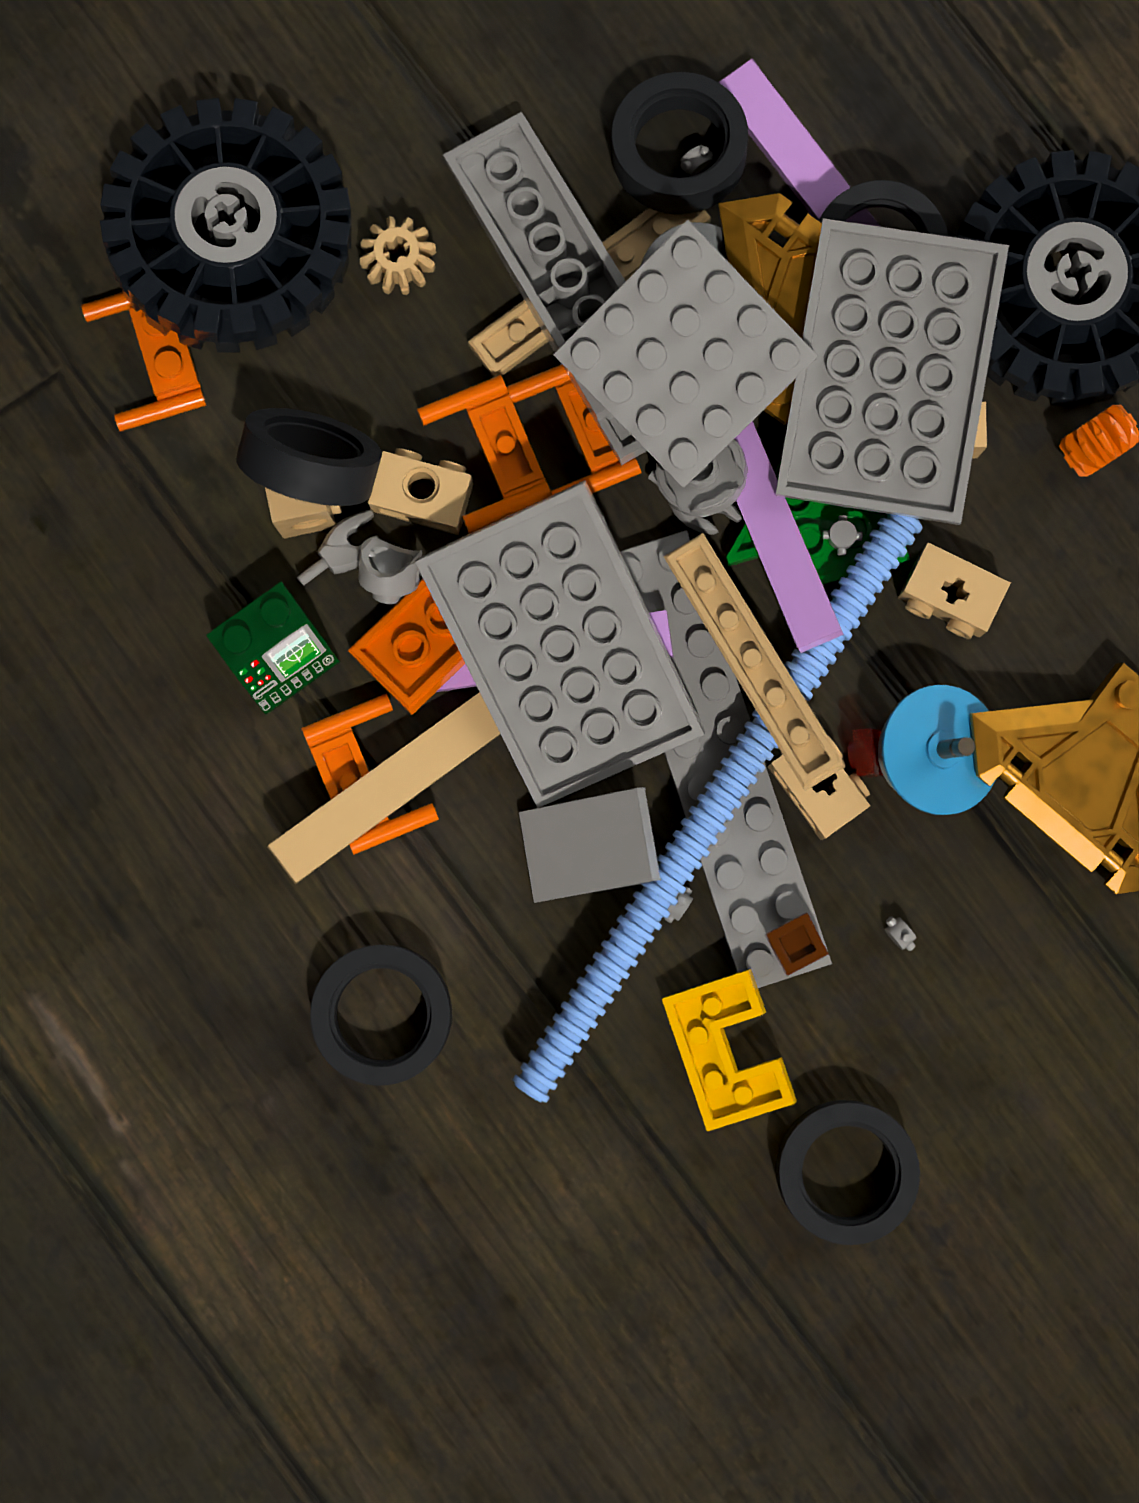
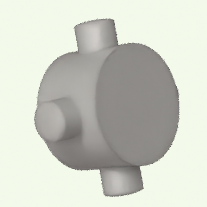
[681,145,713,176]
[822,515,863,556]
[664,887,693,923]
[884,916,917,951]

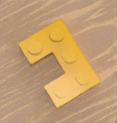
[662,969,797,1132]

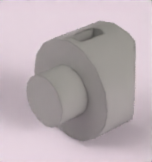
[358,536,422,604]

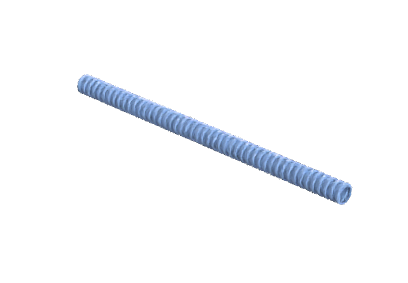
[512,514,923,1103]

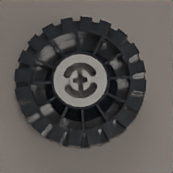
[100,98,352,353]
[955,150,1139,406]

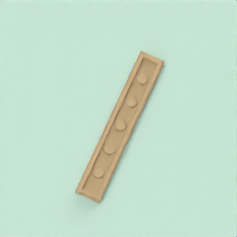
[468,208,711,378]
[664,533,846,791]
[268,692,500,884]

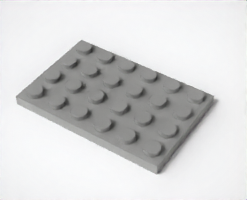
[776,218,1009,525]
[415,480,705,808]

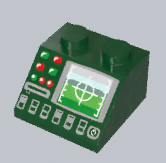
[206,582,340,715]

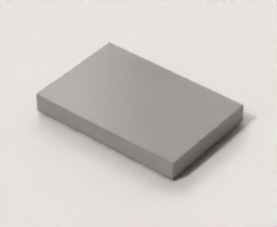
[519,787,661,903]

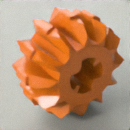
[1059,405,1139,477]

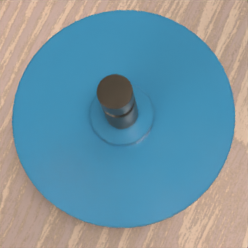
[878,685,996,815]

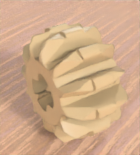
[360,216,436,295]

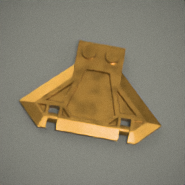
[718,193,822,426]
[970,663,1139,894]

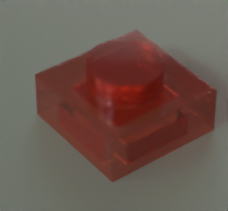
[848,728,883,778]

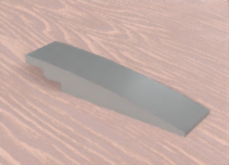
[443,112,647,465]

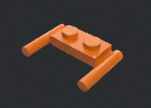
[81,293,207,432]
[506,364,641,495]
[417,375,552,533]
[301,693,439,855]

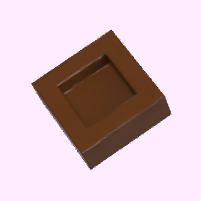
[764,913,829,976]

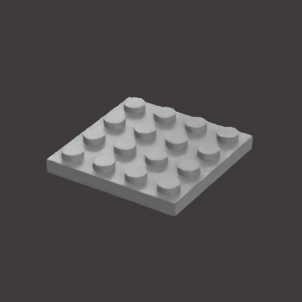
[553,220,818,488]

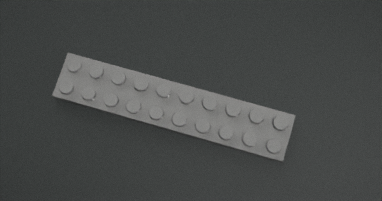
[620,530,832,988]

